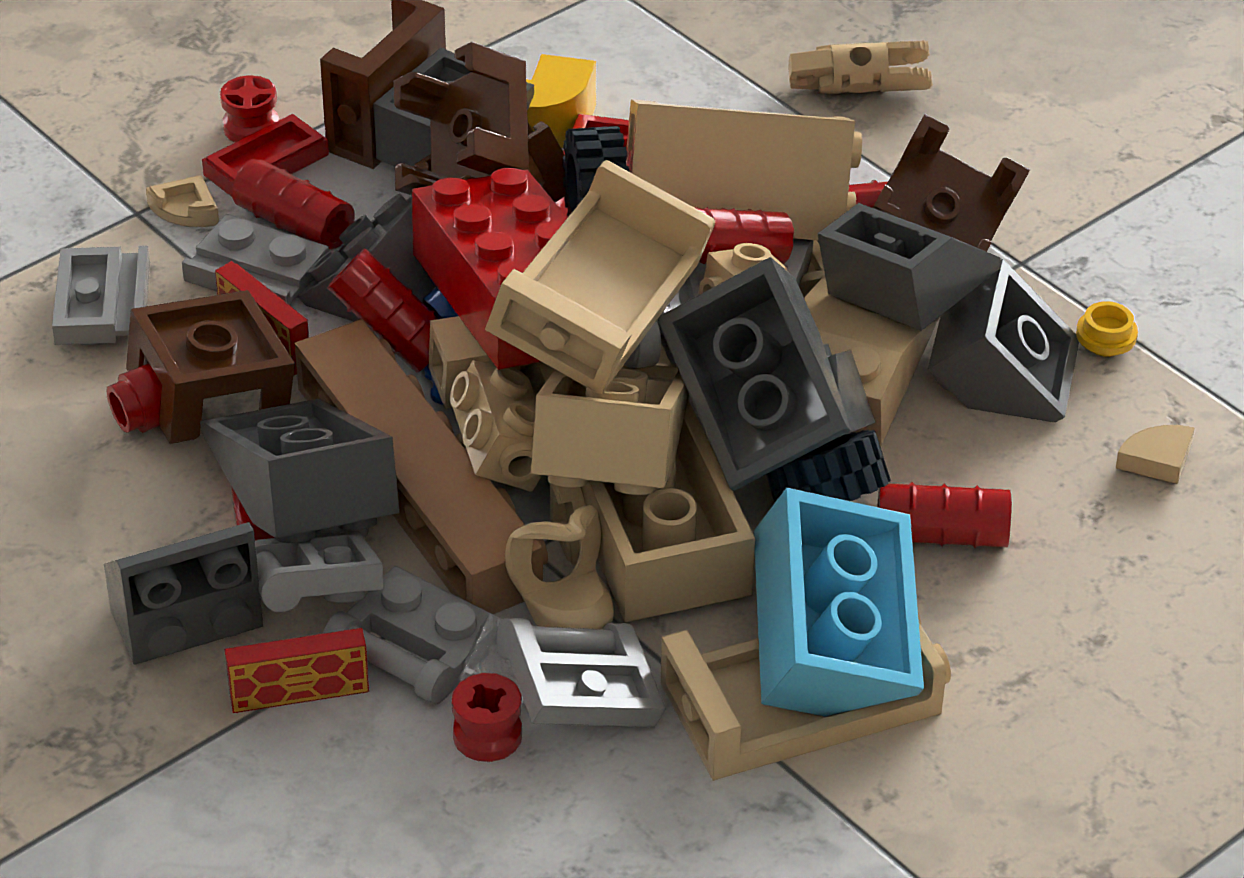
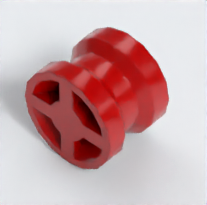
[220,75,279,142]
[452,673,522,762]

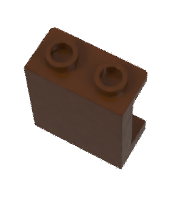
[320,0,446,169]

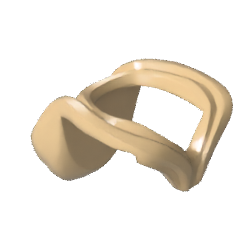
[505,504,614,629]

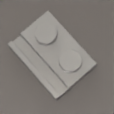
[182,214,329,306]
[52,246,150,345]

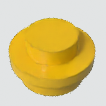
[1076,301,1138,357]

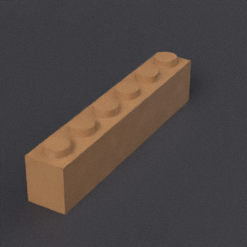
[295,319,548,614]

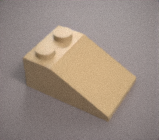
[804,275,939,447]
[531,362,689,495]

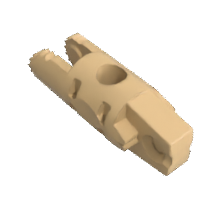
[788,40,933,94]

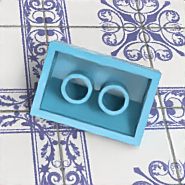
[754,487,924,717]

